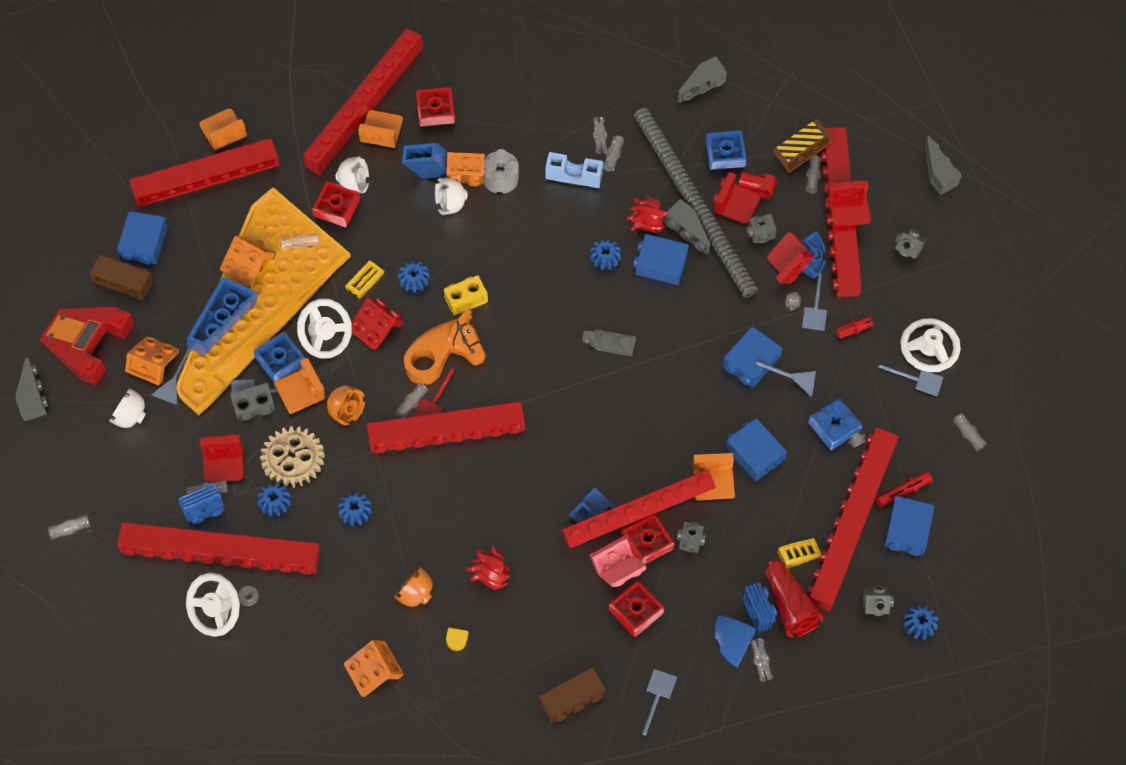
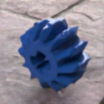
[590,239,621,271]
[398,261,430,293]
[257,483,291,517]
[338,492,372,527]
[904,604,938,640]

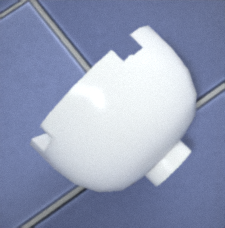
[336,157,369,193]
[435,178,467,215]
[109,388,146,428]

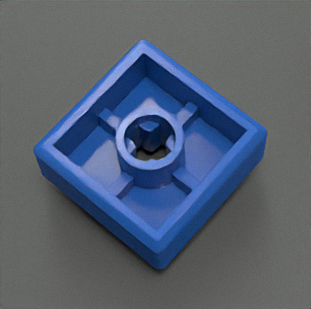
[706,130,747,170]
[253,332,305,382]
[808,398,862,450]
[178,483,225,525]
[743,582,777,634]

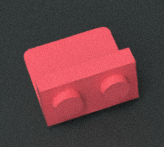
[590,536,646,587]

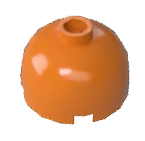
[327,385,365,425]
[394,567,433,607]

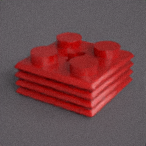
[416,87,455,126]
[312,181,360,227]
[621,513,674,564]
[609,580,664,637]

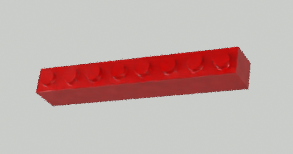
[130,138,279,207]
[367,402,525,453]
[560,470,716,548]

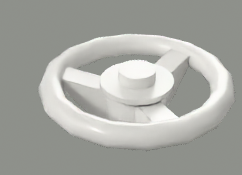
[297,299,352,358]
[900,318,961,372]
[186,572,240,637]

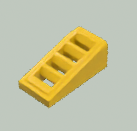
[777,538,822,569]

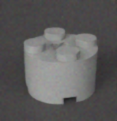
[483,149,519,193]

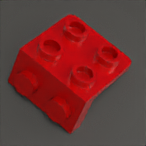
[713,172,761,224]
[828,180,871,227]
[767,232,814,284]
[351,298,405,350]
[200,434,244,483]

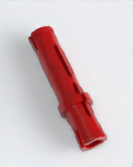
[875,471,933,508]

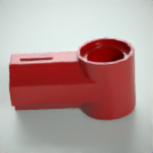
[738,171,777,199]

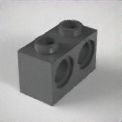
[230,383,275,421]

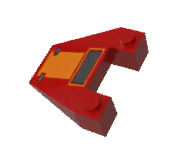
[40,307,135,386]

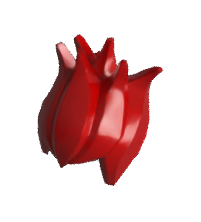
[626,194,667,233]
[467,545,510,589]

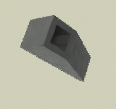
[678,56,727,103]
[924,136,961,195]
[665,199,710,254]
[15,357,48,422]

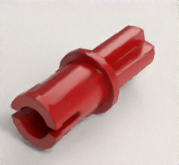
[836,315,873,339]

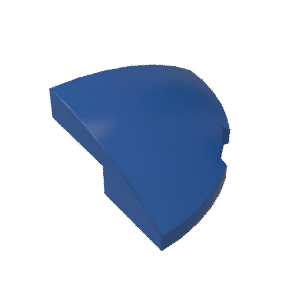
[802,231,826,279]
[568,487,615,522]
[715,615,756,668]

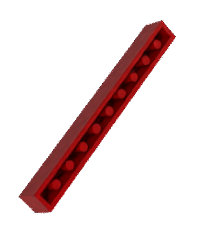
[303,28,423,175]
[821,128,861,297]
[807,428,899,612]
[117,523,321,575]

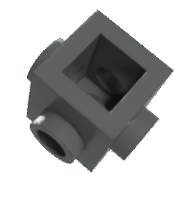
[746,214,776,243]
[895,229,927,259]
[677,522,706,553]
[863,585,894,616]

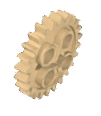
[260,426,325,488]

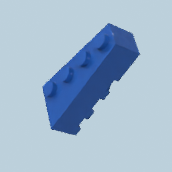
[187,277,257,356]

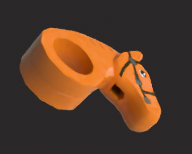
[404,309,486,385]

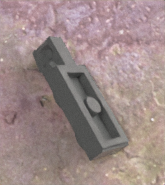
[582,330,636,356]

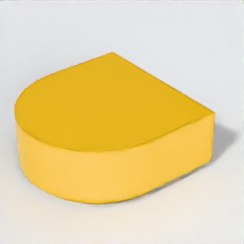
[446,628,469,651]

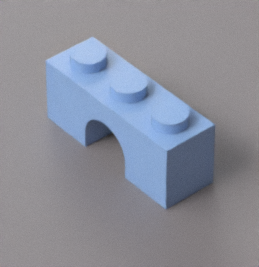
[546,152,603,188]

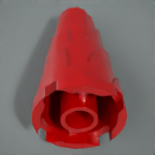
[765,559,824,637]

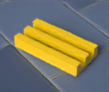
[345,260,384,299]

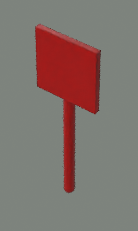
[413,368,454,417]

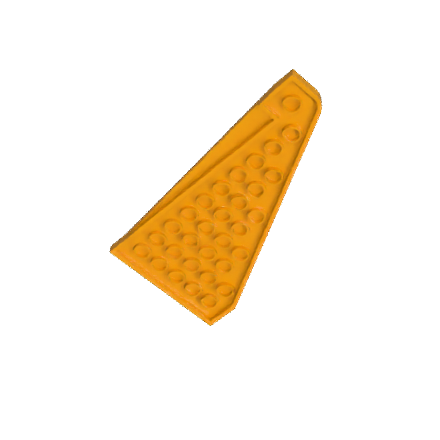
[177,188,351,416]

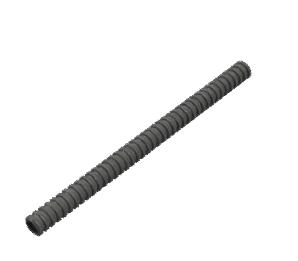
[634,108,758,297]

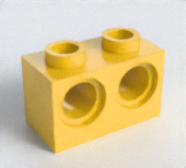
[444,275,488,316]

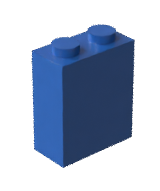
[402,143,448,179]
[117,211,168,265]
[633,234,689,285]
[723,326,783,388]
[725,418,787,481]
[884,496,935,556]

